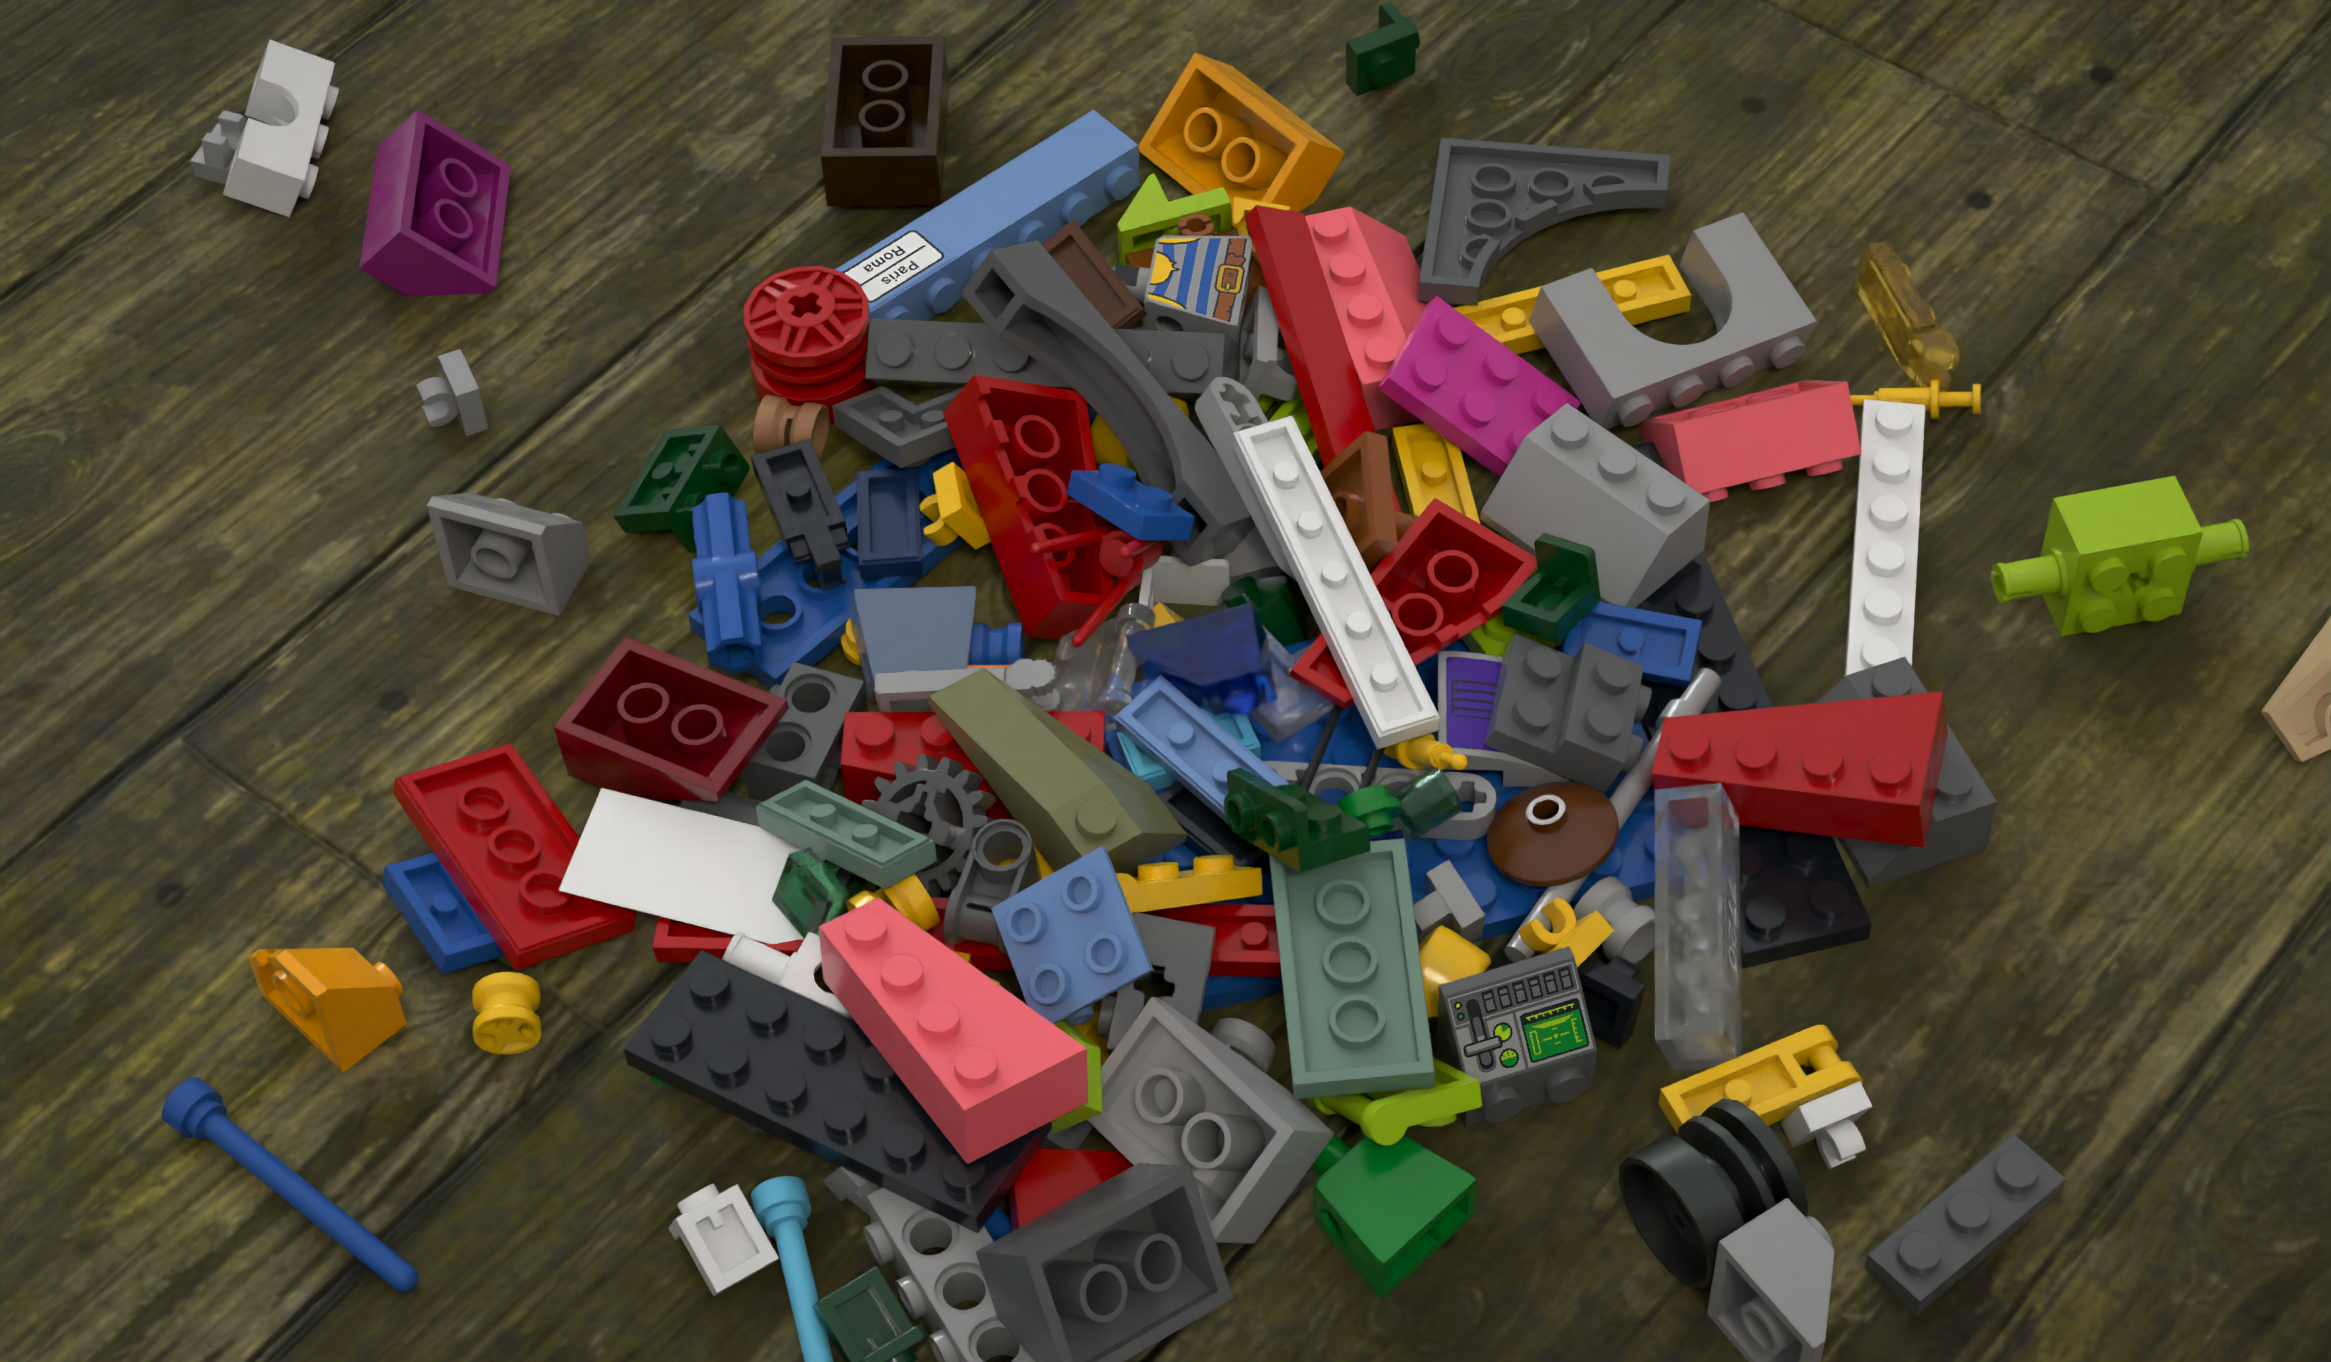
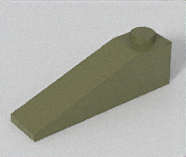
[928,668,1187,874]

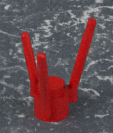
[1030,524,1162,647]

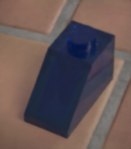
[1126,603,1278,716]

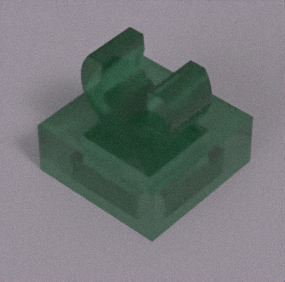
[772,847,862,939]

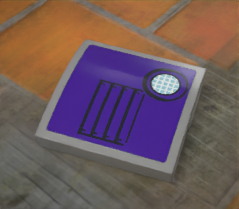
[1437,651,1569,787]

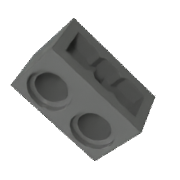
[743,662,869,801]

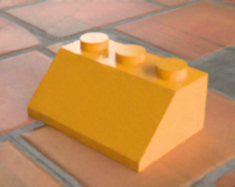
[1138,53,1346,229]

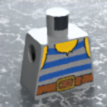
[1114,235,1253,343]

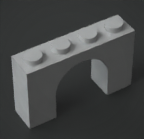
[1529,212,1817,430]

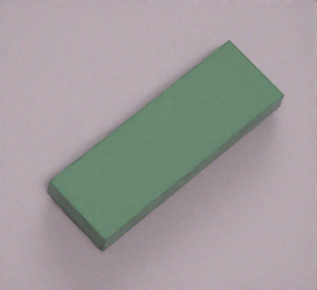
[756,780,937,889]

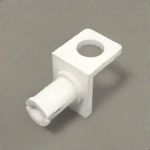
[1138,547,1230,643]
[722,932,852,1019]

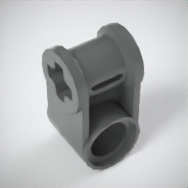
[943,819,1042,956]

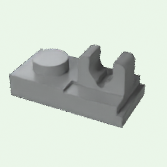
[1236,286,1299,401]

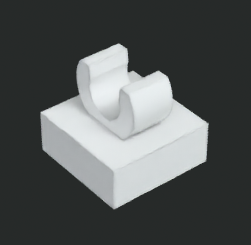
[1781,1081,1872,1169]

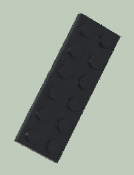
[623,950,1052,1233]

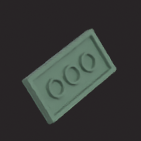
[1269,838,1435,1099]

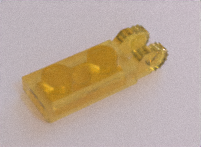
[1855,241,1961,392]

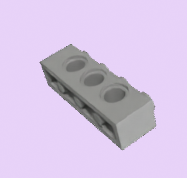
[863,1188,1036,1362]

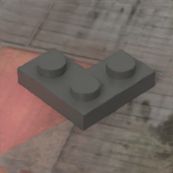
[832,386,963,468]

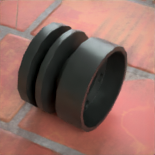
[1619,1098,1808,1289]

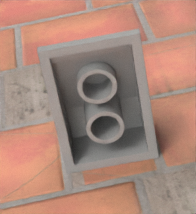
[1087,997,1335,1243]

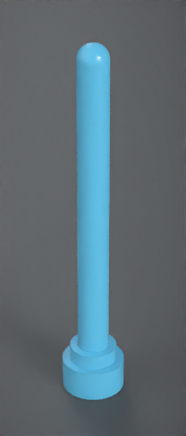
[751,1176,834,1362]

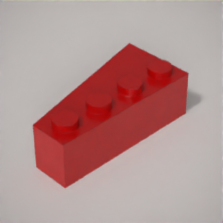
[1651,692,1948,848]

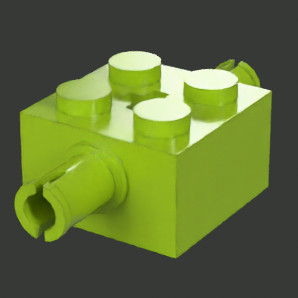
[1991,476,2249,636]

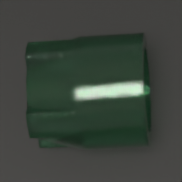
[1390,767,1462,839]

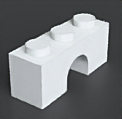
[223,40,339,217]

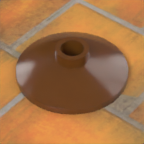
[1487,782,1619,887]

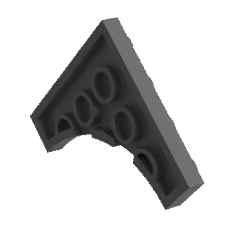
[1418,138,1670,305]

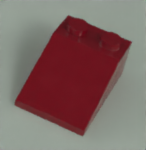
[553,637,789,802]

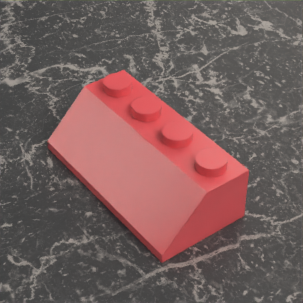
[1305,206,1430,431]

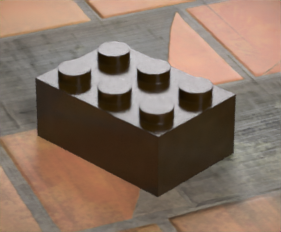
[821,36,950,206]

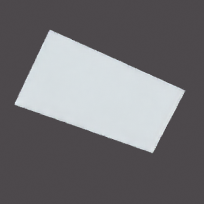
[558,788,839,944]

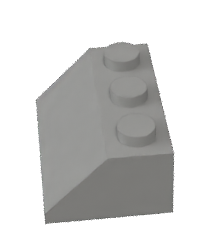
[1480,403,1710,608]

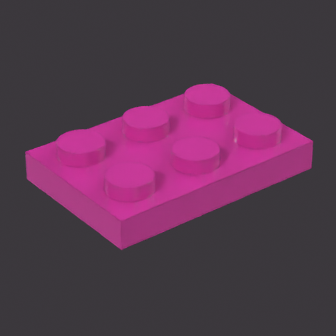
[1378,296,1581,478]

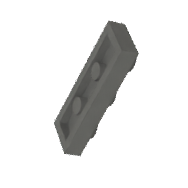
[1865,1134,2066,1315]

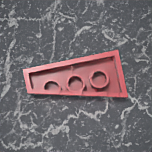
[819,898,1088,1164]

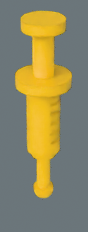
[1850,380,1981,419]
[1384,733,1468,770]

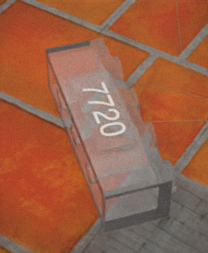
[1655,783,1742,1071]

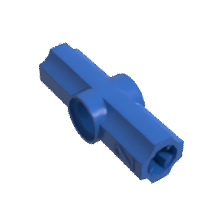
[692,493,764,674]

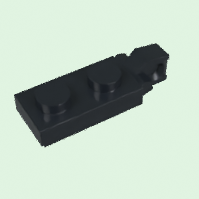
[751,439,850,590]

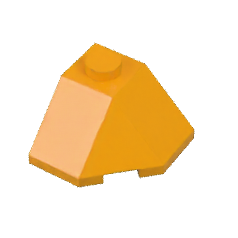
[248,948,407,1073]

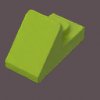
[1117,173,1232,265]

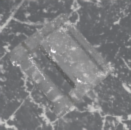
[1053,603,1156,731]

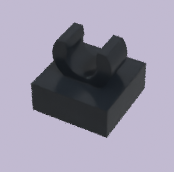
[1577,955,1646,1049]

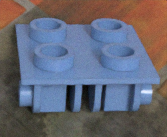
[991,846,1154,1026]

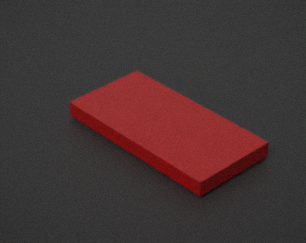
[393,743,636,970]

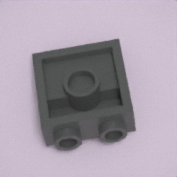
[1484,634,1652,793]

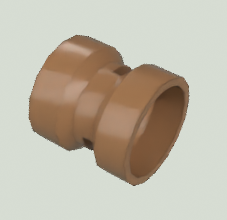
[753,395,830,461]

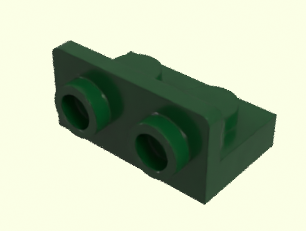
[613,424,749,552]
[1224,768,1371,872]

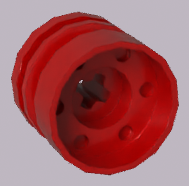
[744,266,877,425]

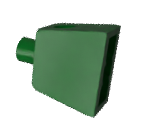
[1310,1134,1476,1300]

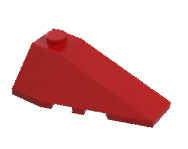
[1290,498,1538,709]

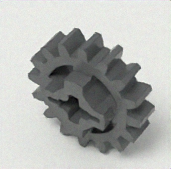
[861,754,997,898]

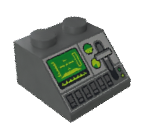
[1436,946,1597,1128]

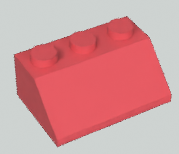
[1637,380,1862,502]

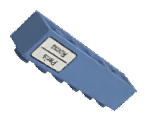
[835,110,1140,321]

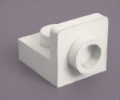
[669,1184,779,1296]

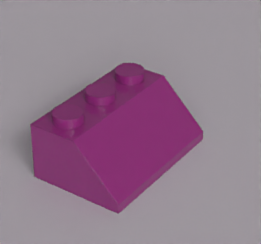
[359,109,511,296]

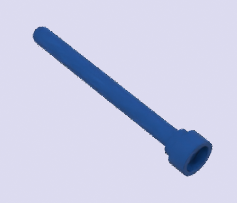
[162,1077,419,1292]

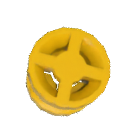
[472,972,542,1055]

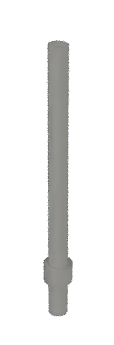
[1504,668,1722,963]

